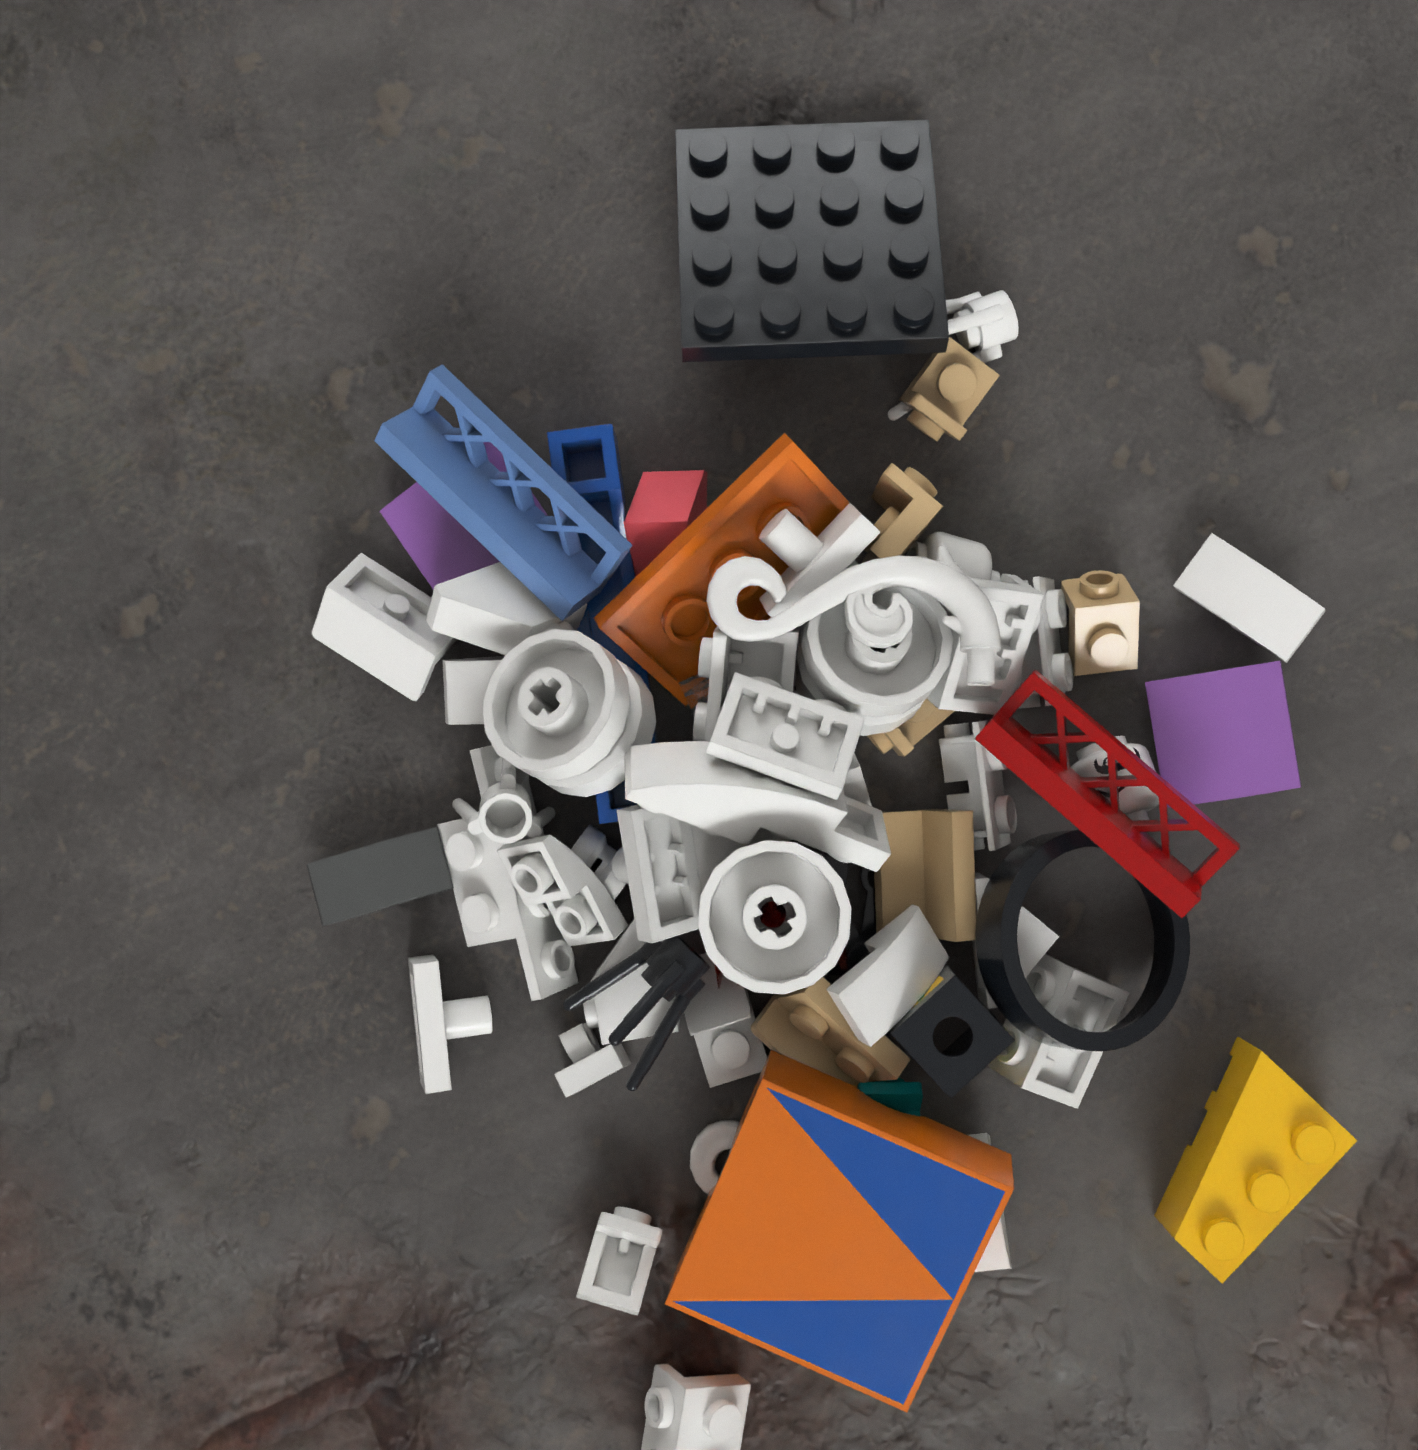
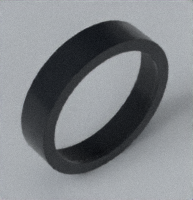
[975,829,1190,1052]

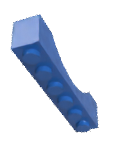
[547,424,658,824]

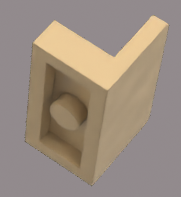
[874,809,977,942]

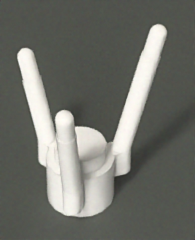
[887,290,1019,421]
[452,758,555,844]

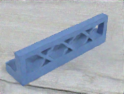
[374,364,633,621]

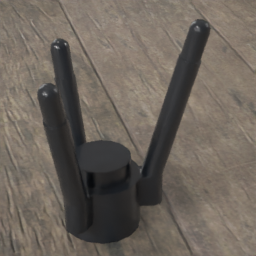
[563,936,710,1091]

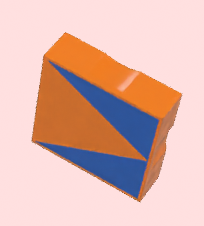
[665,1050,1014,1412]

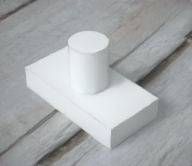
[759,503,880,618]
[612,805,702,943]
[408,954,493,1094]

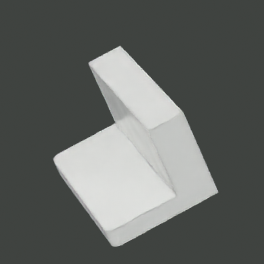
[312,553,458,701]

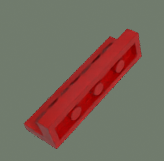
[974,669,1240,918]

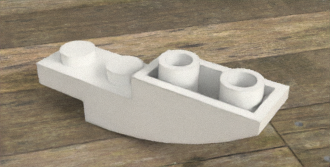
[624,741,891,872]

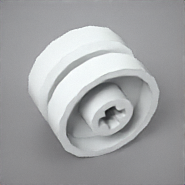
[795,587,953,736]
[482,629,656,797]
[698,840,852,995]

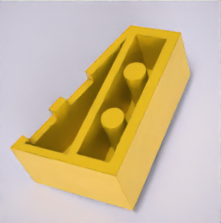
[1154,1036,1357,1284]

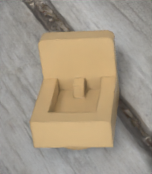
[1061,570,1140,676]

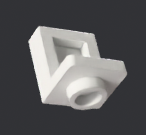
[576,1206,663,1315]

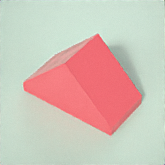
[624,470,707,576]

